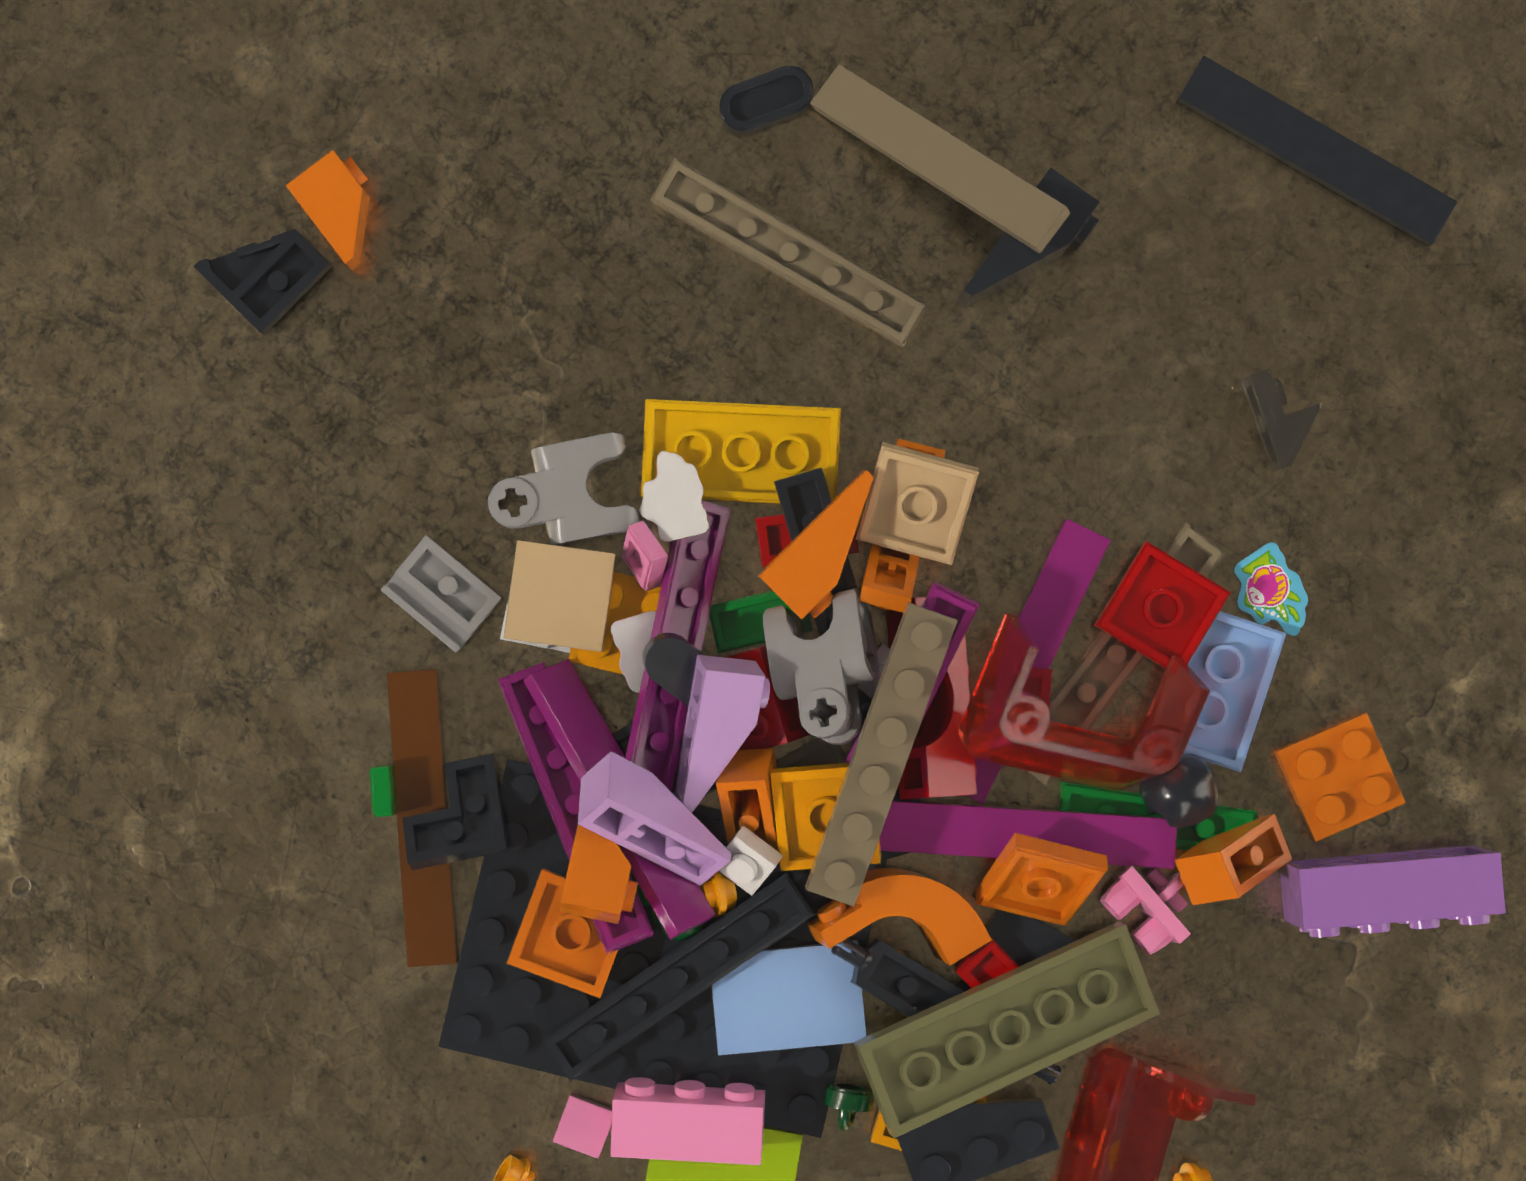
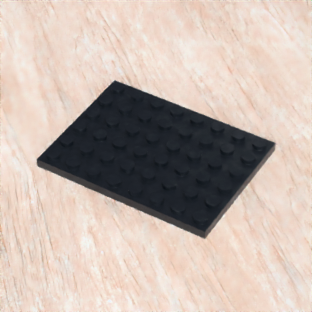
[438,758,887,1138]

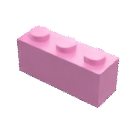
[611,1077,765,1165]

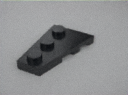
[897,1098,1060,1181]

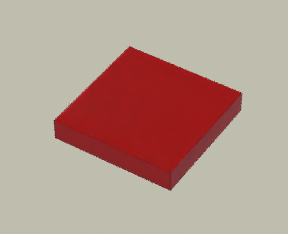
[1094,541,1231,677]

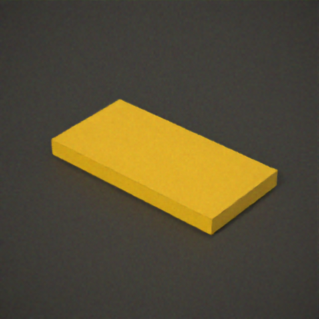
[641,399,841,504]

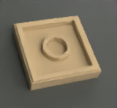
[856,442,979,565]
[503,540,616,652]

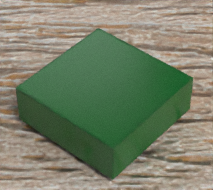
[369,764,397,817]

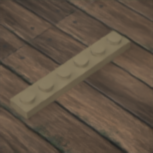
[805,602,958,906]

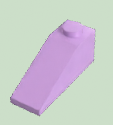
[673,655,770,813]
[578,752,731,885]

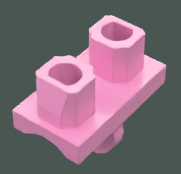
[1100,866,1191,955]

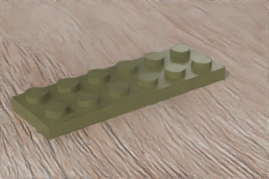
[853,921,1160,1138]

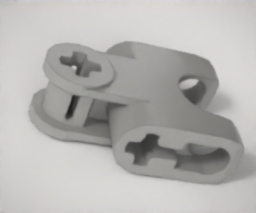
[488,432,641,546]
[763,588,879,745]

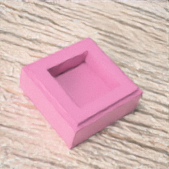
[621,520,668,591]
[552,1093,612,1159]

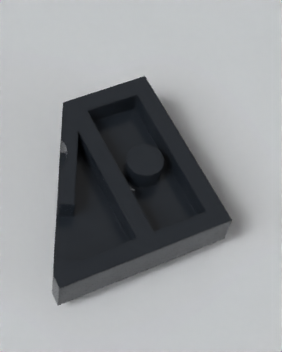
[193,229,332,335]

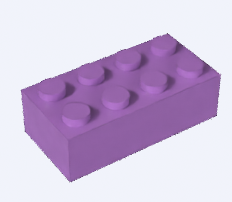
[1280,845,1506,937]

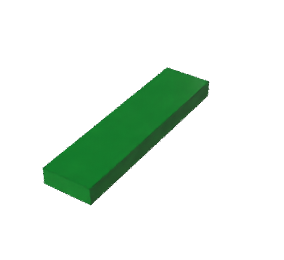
[1057,781,1257,850]

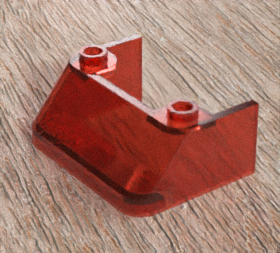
[959,613,1210,790]
[1057,1048,1257,1181]

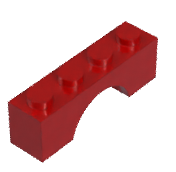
[886,597,977,800]

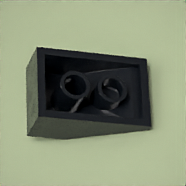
[957,167,1100,309]

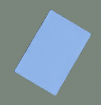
[1145,611,1287,773]
[712,940,866,1055]

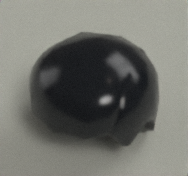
[1140,753,1220,828]

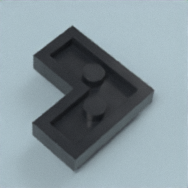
[402,753,509,870]

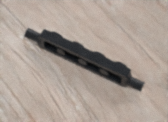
[831,939,1061,1085]

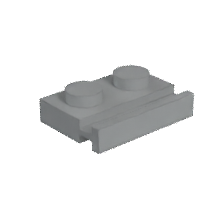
[381,535,503,653]

